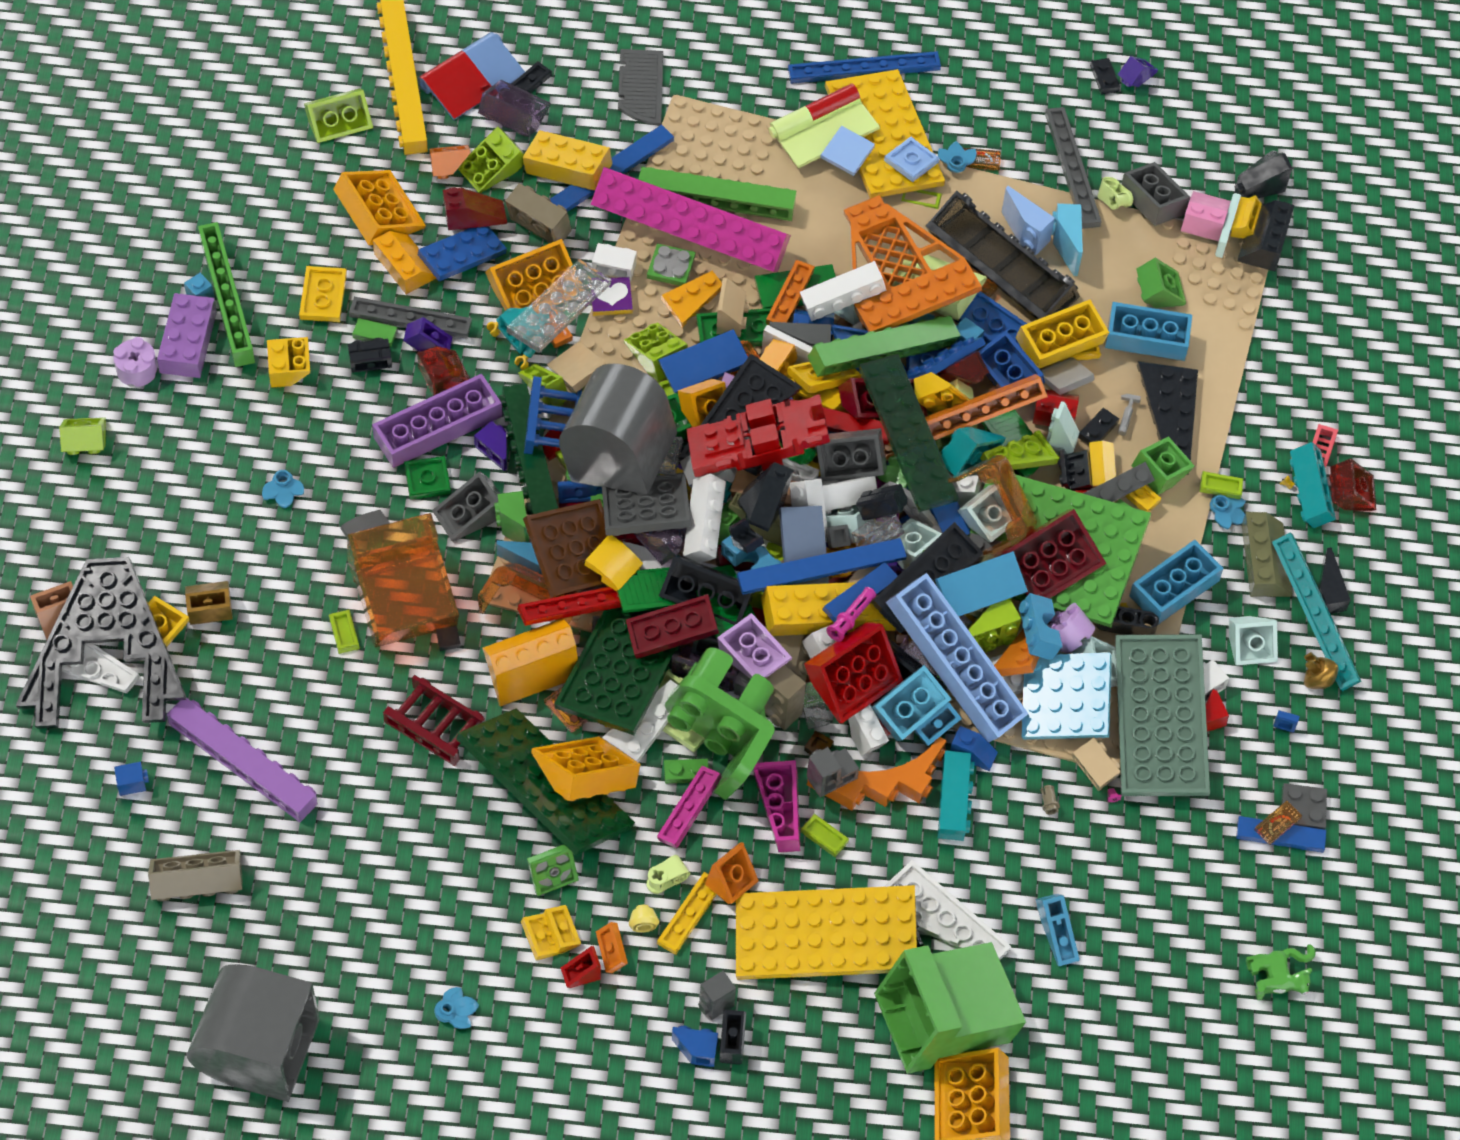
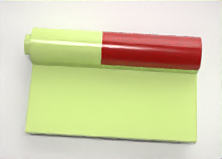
[768,83,880,168]

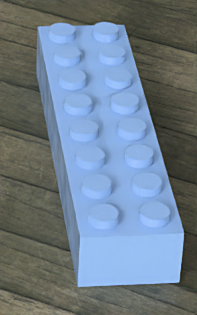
[886,573,1029,742]

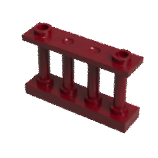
[383,675,485,767]

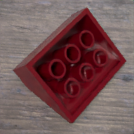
[998,509,1106,599]

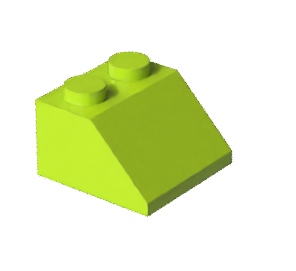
[59,417,106,455]

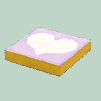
[590,277,633,316]

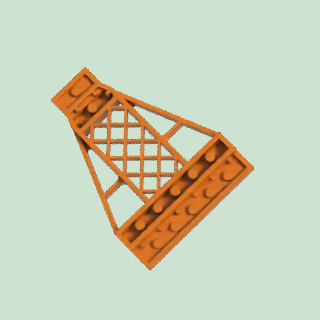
[844,195,982,332]

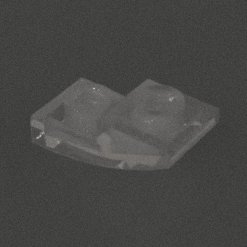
[803,682,830,730]

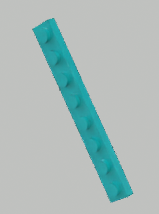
[1272,532,1362,691]

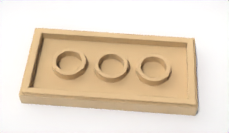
[547,341,606,392]

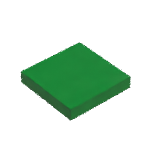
[404,456,451,500]

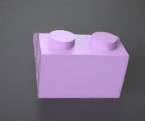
[717,613,792,679]

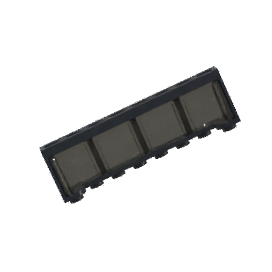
[925,190,1080,320]

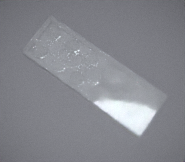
[506,259,611,353]

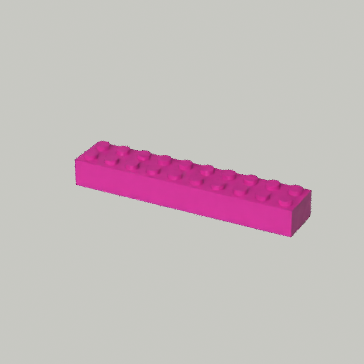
[590,167,791,272]

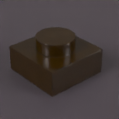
[804,731,834,754]

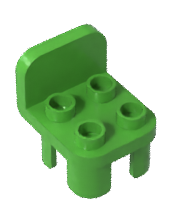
[665,648,775,800]

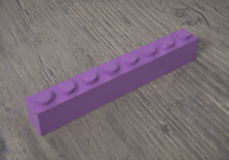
[167,698,318,822]

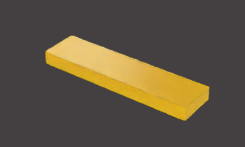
[657,872,717,955]

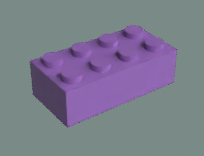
[157,293,217,378]

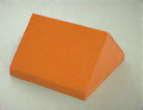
[705,842,759,904]

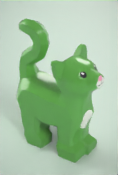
[1246,944,1316,1000]

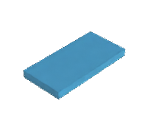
[935,552,1028,617]

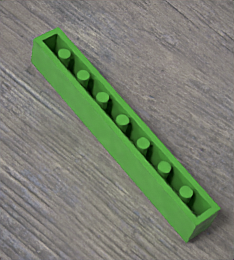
[638,166,797,221]
[198,222,255,367]
[807,316,961,377]

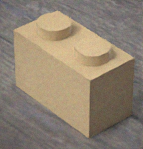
[1072,737,1121,791]

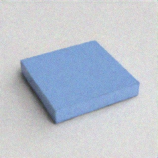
[821,126,875,176]
[884,137,940,182]

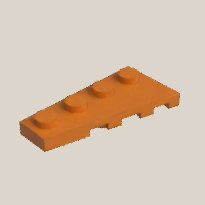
[994,621,1051,676]

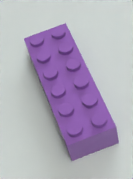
[372,374,502,468]

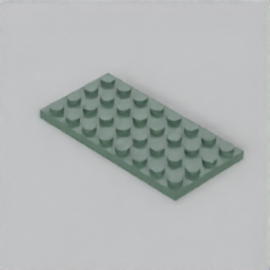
[1115,635,1210,796]

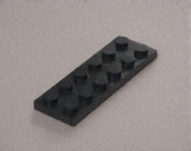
[871,522,983,634]

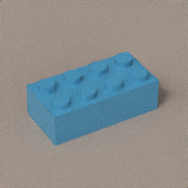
[1105,302,1192,361]
[1129,540,1224,625]

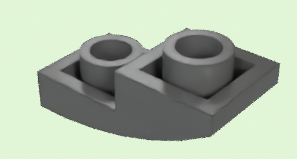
[340,510,390,542]

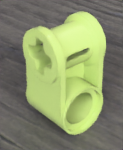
[1097,177,1133,210]
[646,855,690,894]

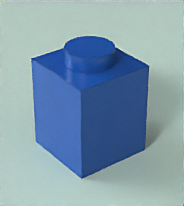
[114,762,149,796]

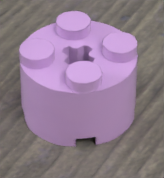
[113,337,158,387]
[1048,603,1095,653]

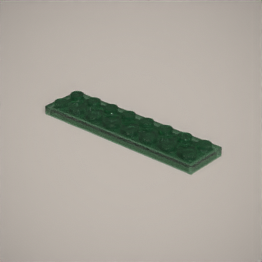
[859,354,959,512]

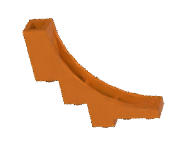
[807,737,947,811]

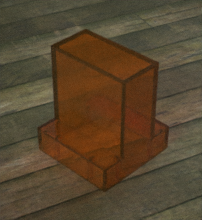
[347,513,459,648]

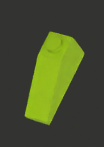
[518,364,568,407]

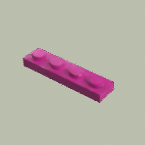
[657,766,722,849]

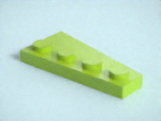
[980,430,1060,473]

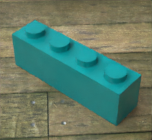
[1290,442,1336,528]
[937,751,974,841]

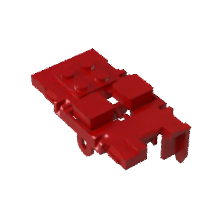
[687,394,830,477]

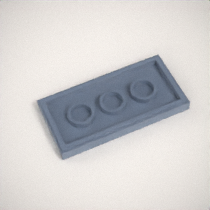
[779,506,829,585]

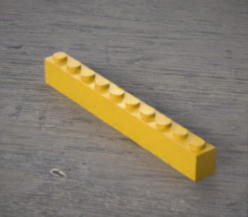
[377,0,428,155]

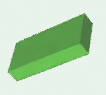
[352,318,397,347]

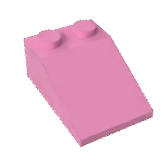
[1181,191,1231,241]

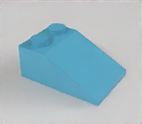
[1052,203,1083,276]
[871,665,951,741]

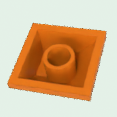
[429,145,470,179]

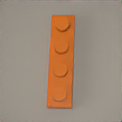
[766,260,815,325]

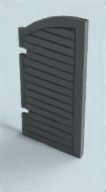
[618,49,663,126]

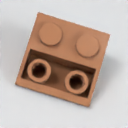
[30,581,73,640]

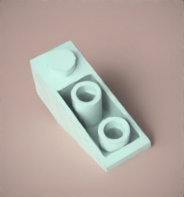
[1046,401,1079,456]

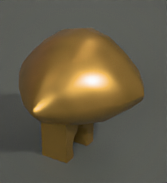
[1304,652,1338,689]

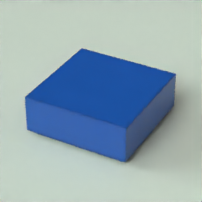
[1273,710,1300,733]

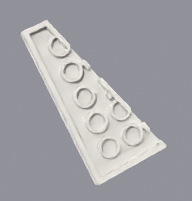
[884,860,1011,960]

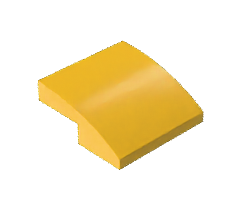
[585,535,643,591]
[521,905,581,961]

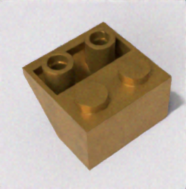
[185,581,233,625]

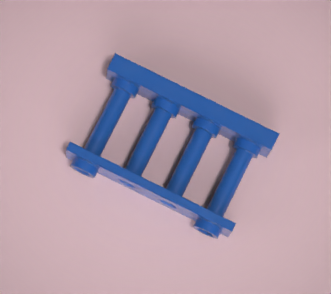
[524,376,582,454]

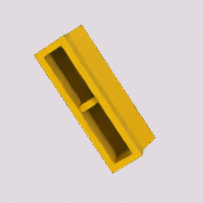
[1231,195,1262,239]
[1089,441,1116,488]

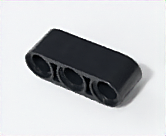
[1095,606,1159,635]

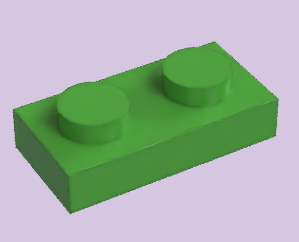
[664,759,708,784]

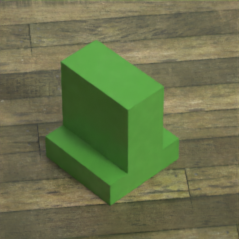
[874,942,1026,1074]

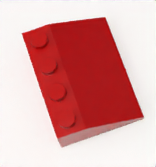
[804,622,903,724]

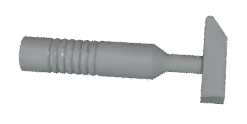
[1118,394,1141,436]

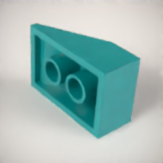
[938,427,1006,477]

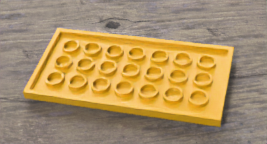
[825,69,945,199]
[736,885,917,980]

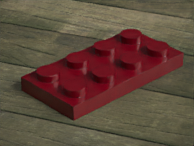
[626,594,719,659]

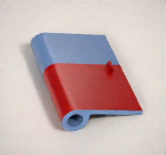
[418,32,525,120]

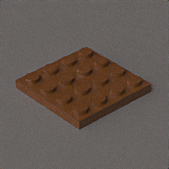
[523,499,613,598]

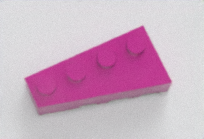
[753,760,801,853]

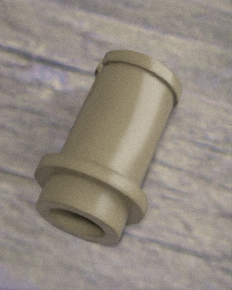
[1040,785,1060,815]

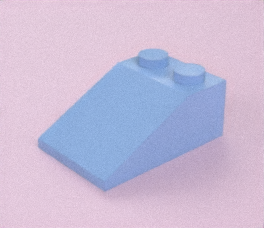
[1001,186,1055,256]

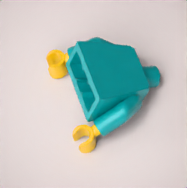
[487,307,550,370]

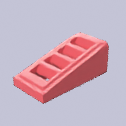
[1313,424,1338,468]

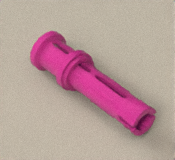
[826,587,876,642]

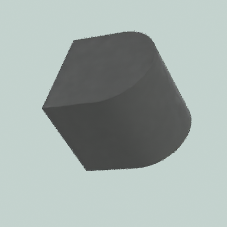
[559,364,678,494]
[187,964,320,1102]

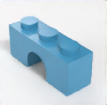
[721,536,781,593]
[1019,593,1063,660]

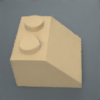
[716,277,749,337]

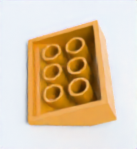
[333,170,426,245]
[485,239,585,314]
[483,619,578,707]
[531,736,641,801]
[934,1047,1010,1140]

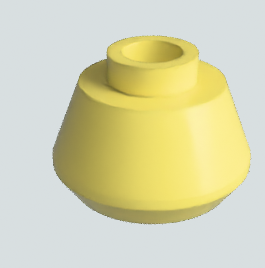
[629,904,659,933]

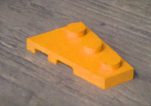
[661,270,722,328]

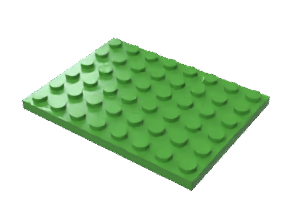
[968,471,1151,627]

